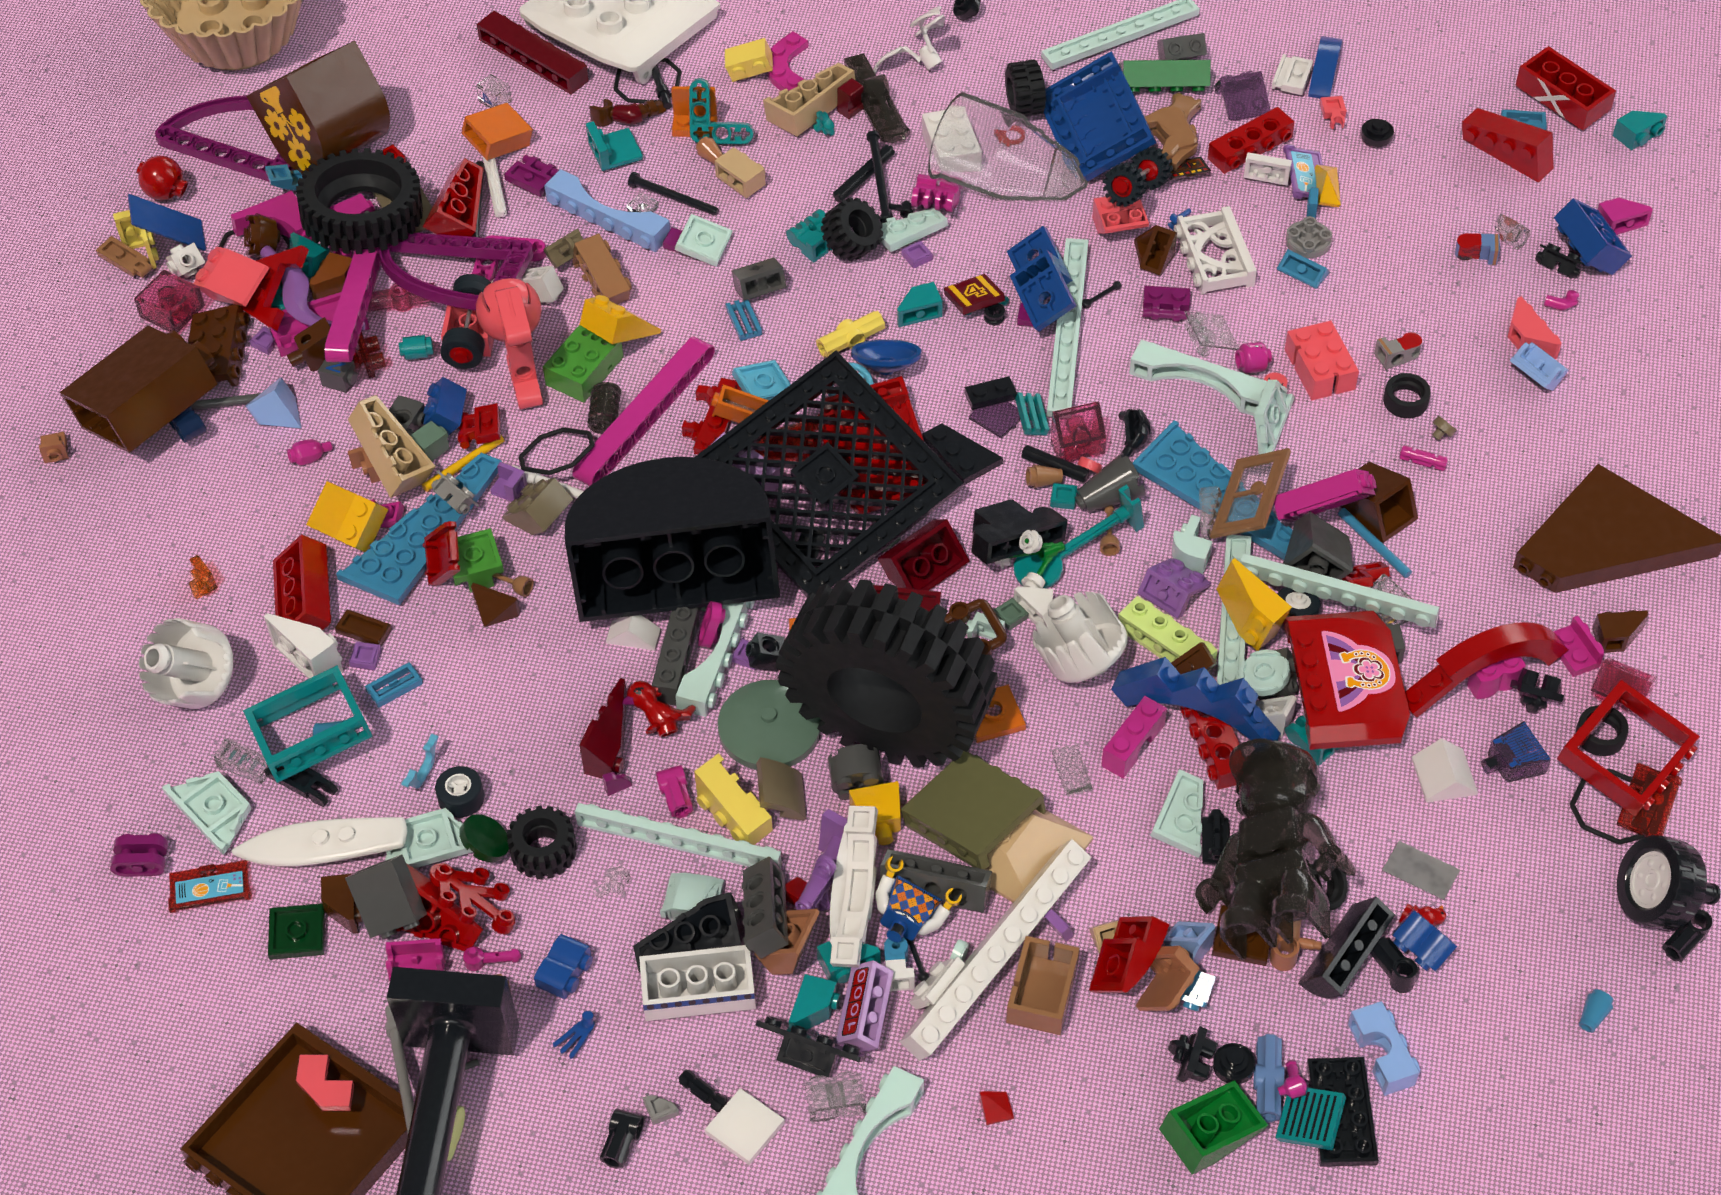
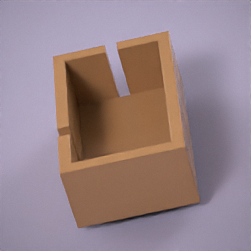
[1006,936,1080,1036]

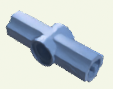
[1253,1034,1284,1123]

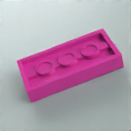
[269,292,370,357]

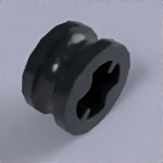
[984,303,1005,326]

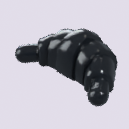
[1118,409,1151,458]

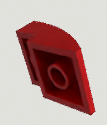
[1089,916,1169,993]

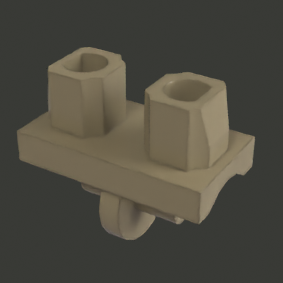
[543,228,584,269]

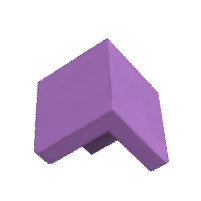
[490,462,527,502]

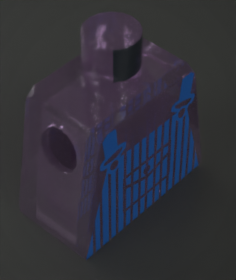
[1481,721,1551,782]

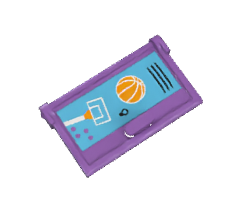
[1283,144,1323,199]

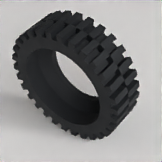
[296,148,423,254]

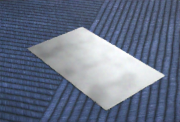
[1382,841,1460,900]

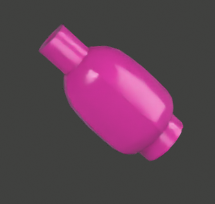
[287,439,332,465]

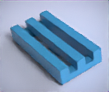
[1501,110,1547,130]
[725,300,762,341]
[365,662,423,708]

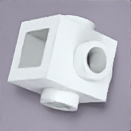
[166,243,206,278]

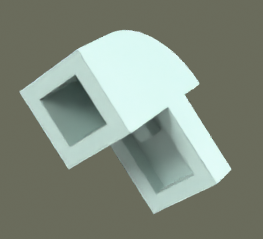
[1172,515,1213,574]

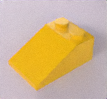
[579,295,661,344]
[306,481,388,552]
[1216,558,1292,651]

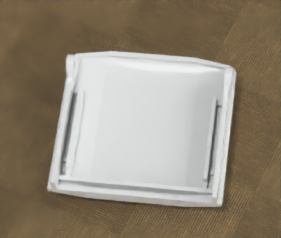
[519,0,720,84]

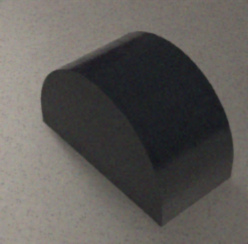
[565,457,781,622]

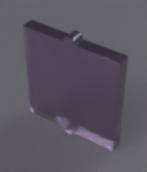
[969,401,1021,439]

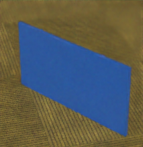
[128,194,206,251]

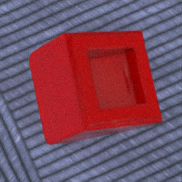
[785,877,807,906]

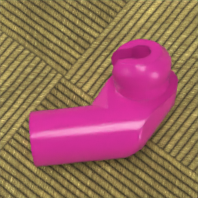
[1544,290,1579,310]

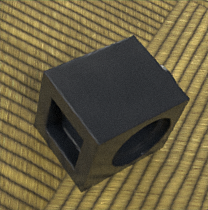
[745,632,785,672]

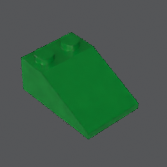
[1159,1080,1268,1175]

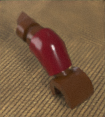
[589,99,666,126]

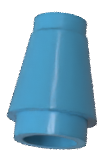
[1579,989,1614,1033]

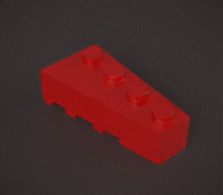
[422,158,484,237]

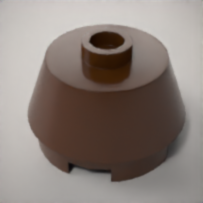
[244,213,280,258]

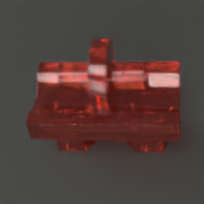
[352,332,386,379]

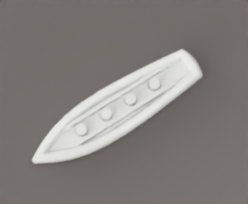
[232,817,407,867]

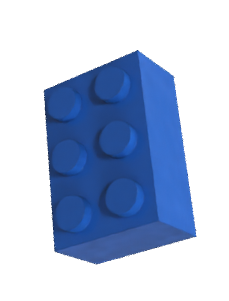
[1554,198,1632,275]

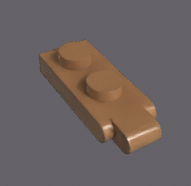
[96,236,153,278]

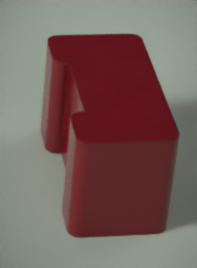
[837,78,864,119]

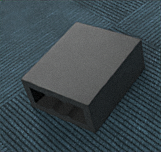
[345,854,427,939]

